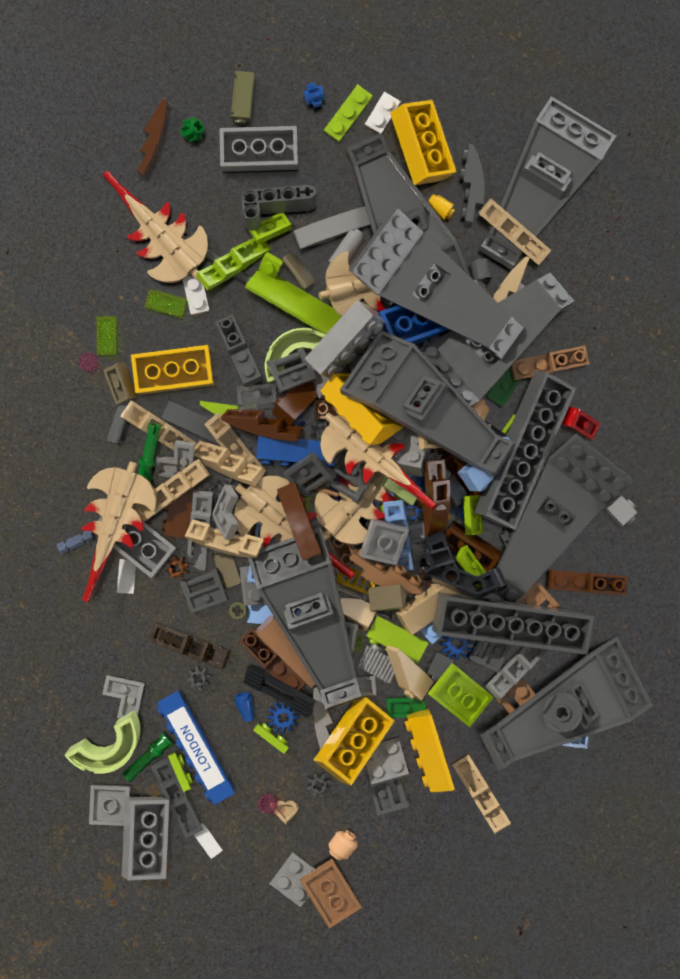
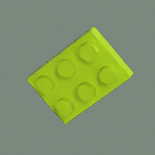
[428,663,493,727]

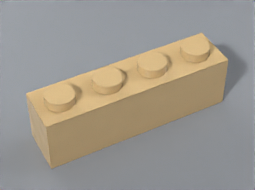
[394,574,475,635]

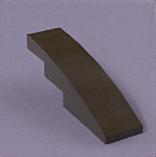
[149,622,230,669]

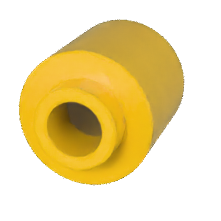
[428,194,455,221]

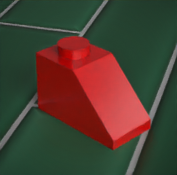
[561,406,601,441]

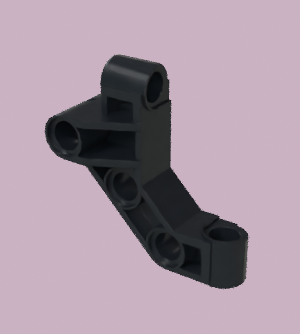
[416,531,508,599]

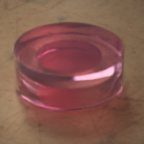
[78,352,99,372]
[258,794,278,814]

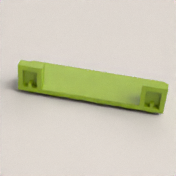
[245,252,341,335]

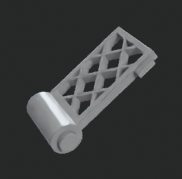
[328,229,393,306]

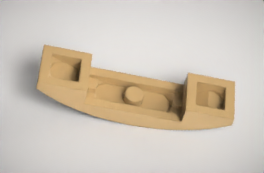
[204,412,266,472]
[185,519,264,558]

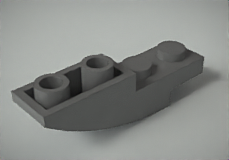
[460,144,485,226]
[216,314,263,388]

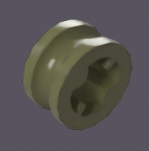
[229,602,247,619]

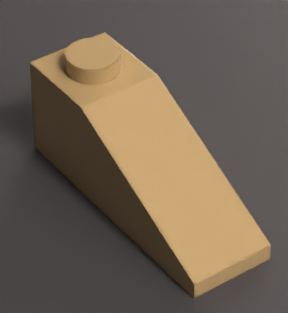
[314,598,377,634]
[386,645,434,701]

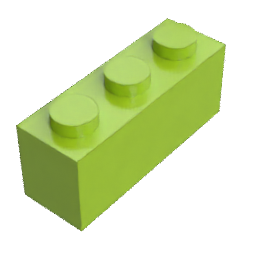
[366,615,429,663]

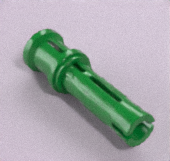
[137,423,161,482]
[122,732,175,782]

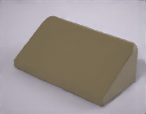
[282,253,316,291]
[103,362,138,406]
[212,552,241,589]
[368,584,408,612]

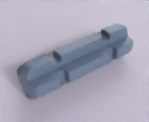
[57,531,94,554]

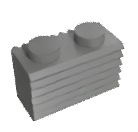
[356,644,395,684]

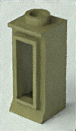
[231,71,255,125]

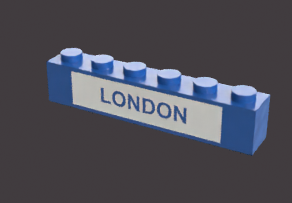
[157,690,236,805]

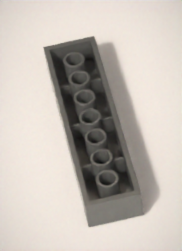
[474,371,577,530]
[432,592,594,655]

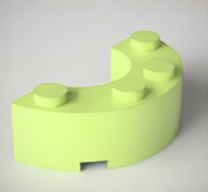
[265,328,325,385]
[65,710,140,774]

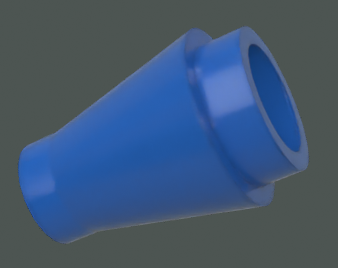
[234,692,255,722]

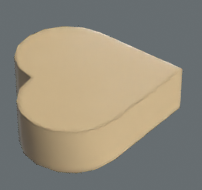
[273,800,298,824]

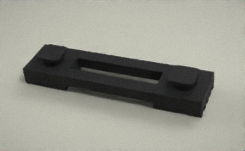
[243,665,315,719]

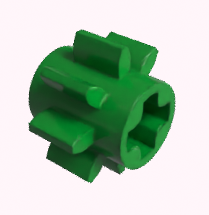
[180,117,205,142]

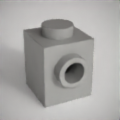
[605,496,637,526]

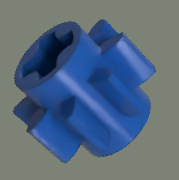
[303,82,326,108]
[405,502,423,522]

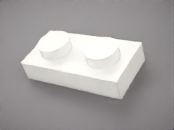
[365,92,401,134]
[183,275,210,316]

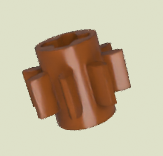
[165,555,190,580]

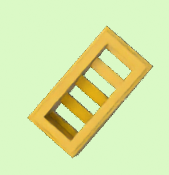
[336,567,376,595]

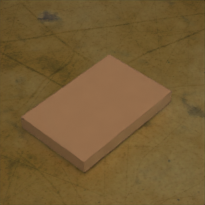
[299,859,362,929]

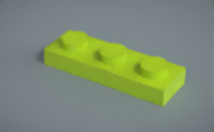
[324,84,373,143]

